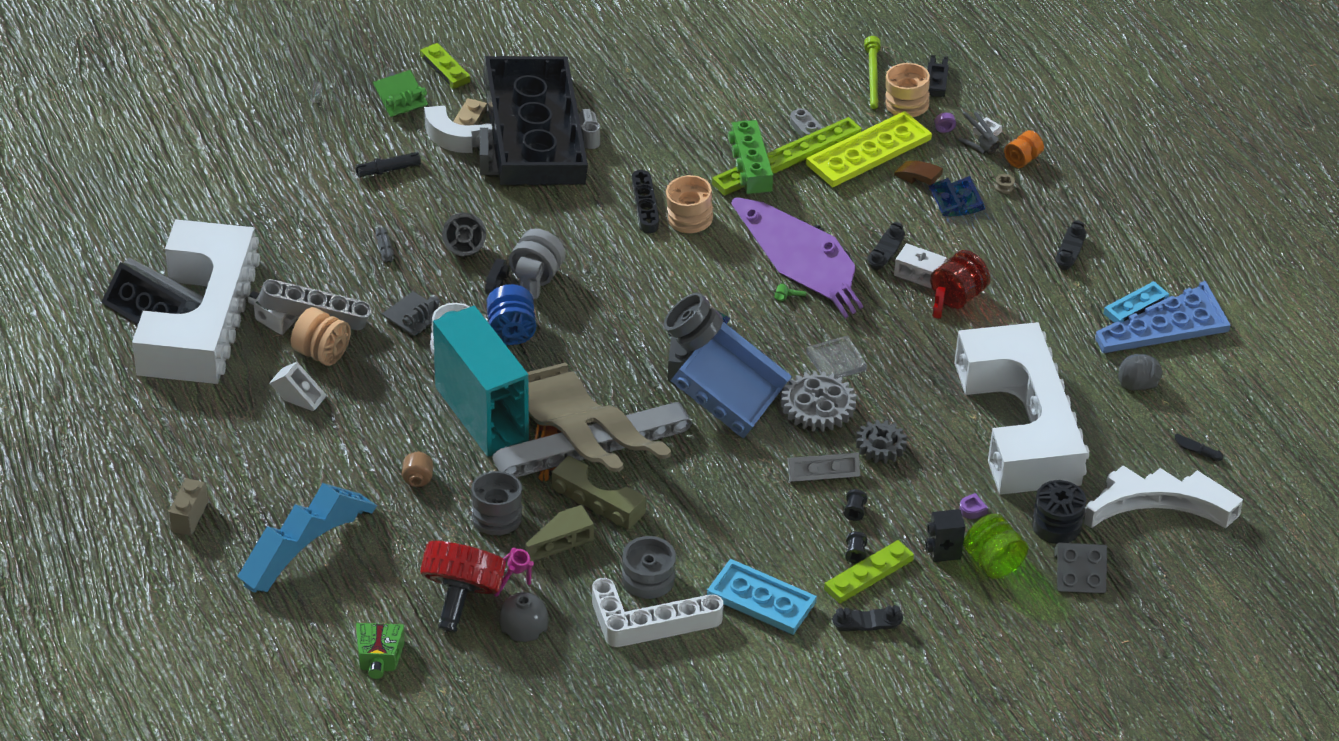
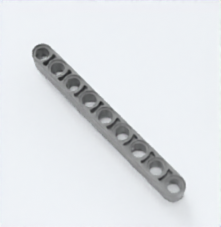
[492,402,692,478]

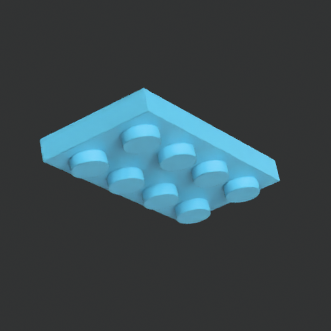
[707,559,817,635]

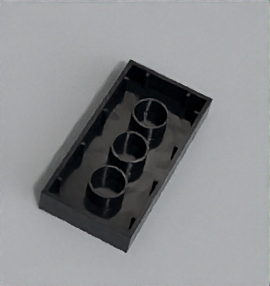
[483,56,588,185]

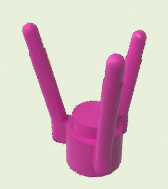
[494,548,534,597]

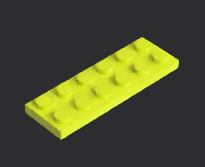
[806,111,932,188]

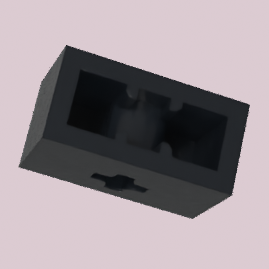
[925,509,966,562]

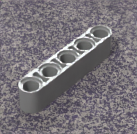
[258,279,371,330]

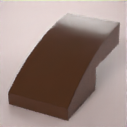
[894,161,943,186]

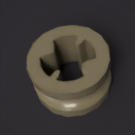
[994,174,1015,194]

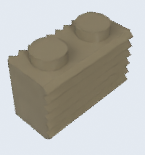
[168,478,209,536]

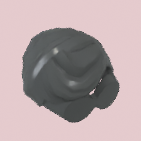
[1118,354,1163,390]

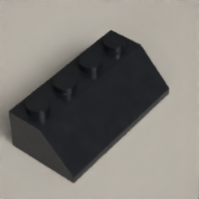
[101,262,201,324]

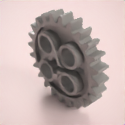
[781,371,856,432]

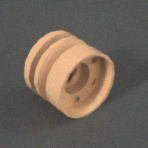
[886,63,930,117]
[666,175,713,233]
[291,307,351,366]

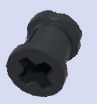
[843,489,868,521]
[845,531,868,564]

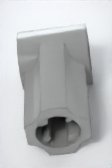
[578,109,600,149]
[516,257,544,299]

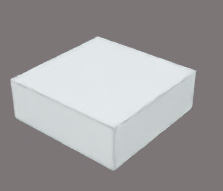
[973,117,1003,136]

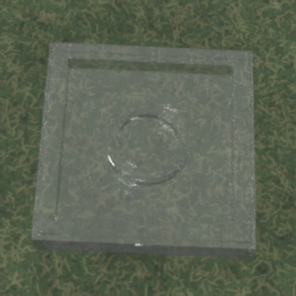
[806,335,867,379]

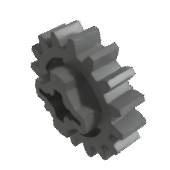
[856,420,907,464]

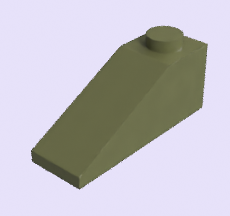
[526,505,594,561]

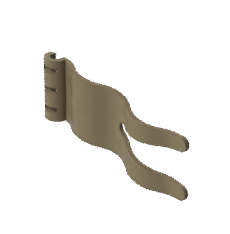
[527,362,671,472]

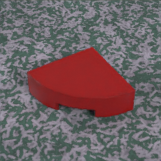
[932,287,946,319]

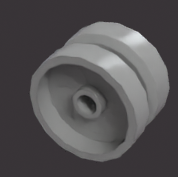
[509,229,566,286]

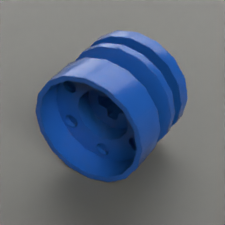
[486,284,536,345]

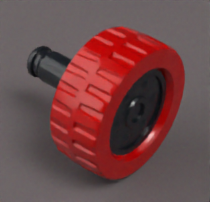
[420,541,506,633]

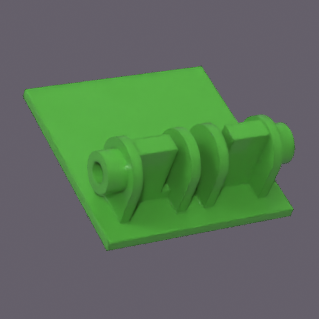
[373,70,428,117]

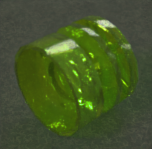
[963,513,1029,579]

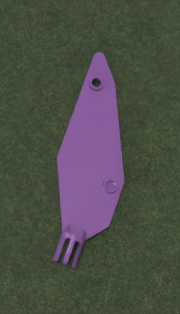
[731,198,863,318]

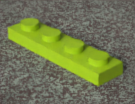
[824,540,914,604]

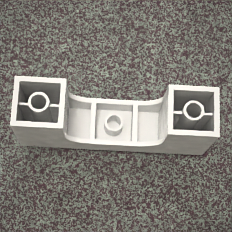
[132,219,260,384]
[954,322,1089,495]

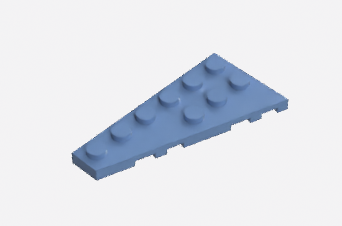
[1095,281,1231,353]

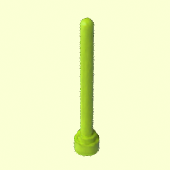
[864,36,881,109]

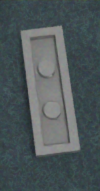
[787,453,861,482]

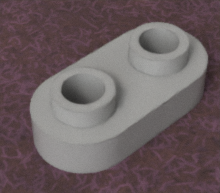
[790,109,822,137]

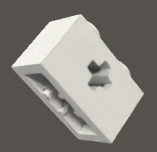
[894,243,947,290]

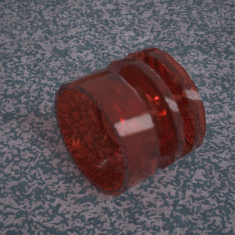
[930,250,991,309]

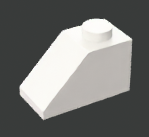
[269,362,327,411]

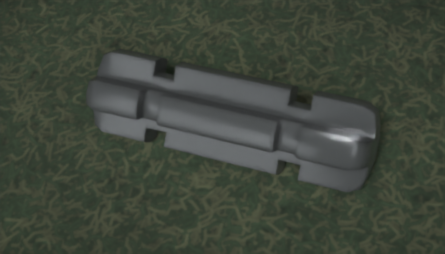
[375,227,394,262]

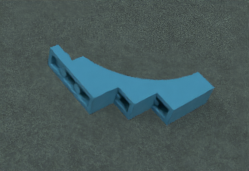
[237,483,377,593]

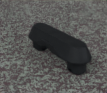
[1055,220,1086,270]
[867,222,905,270]
[832,605,903,631]

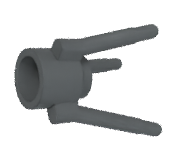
[958,112,1001,154]

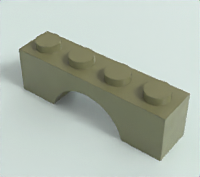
[552,456,646,530]

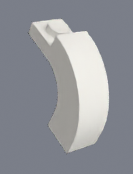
[424,106,493,153]

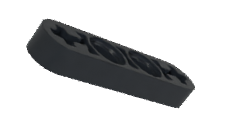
[632,170,659,234]

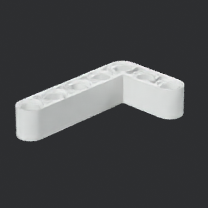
[592,578,723,647]

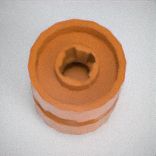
[1004,130,1044,168]

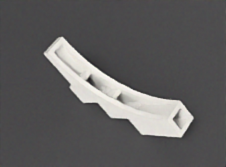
[1084,466,1243,528]

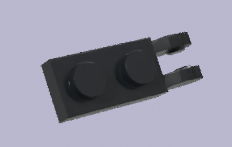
[927,55,949,97]

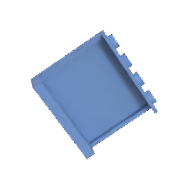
[671,322,792,439]

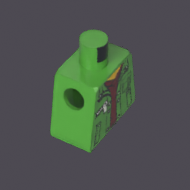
[356,623,405,679]

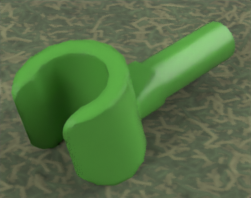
[774,284,806,301]

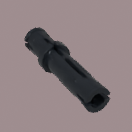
[355,151,421,178]

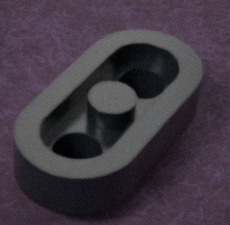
[485,258,510,295]

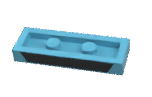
[1103,281,1169,323]

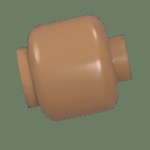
[402,451,434,487]

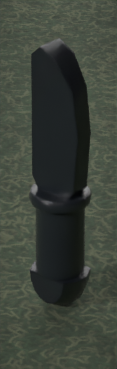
[1175,434,1224,461]

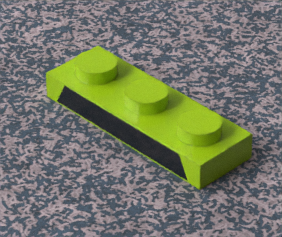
[420,43,471,89]

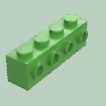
[728,120,773,194]

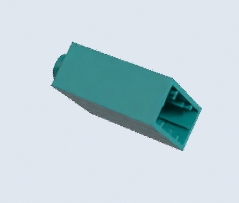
[433,305,529,457]

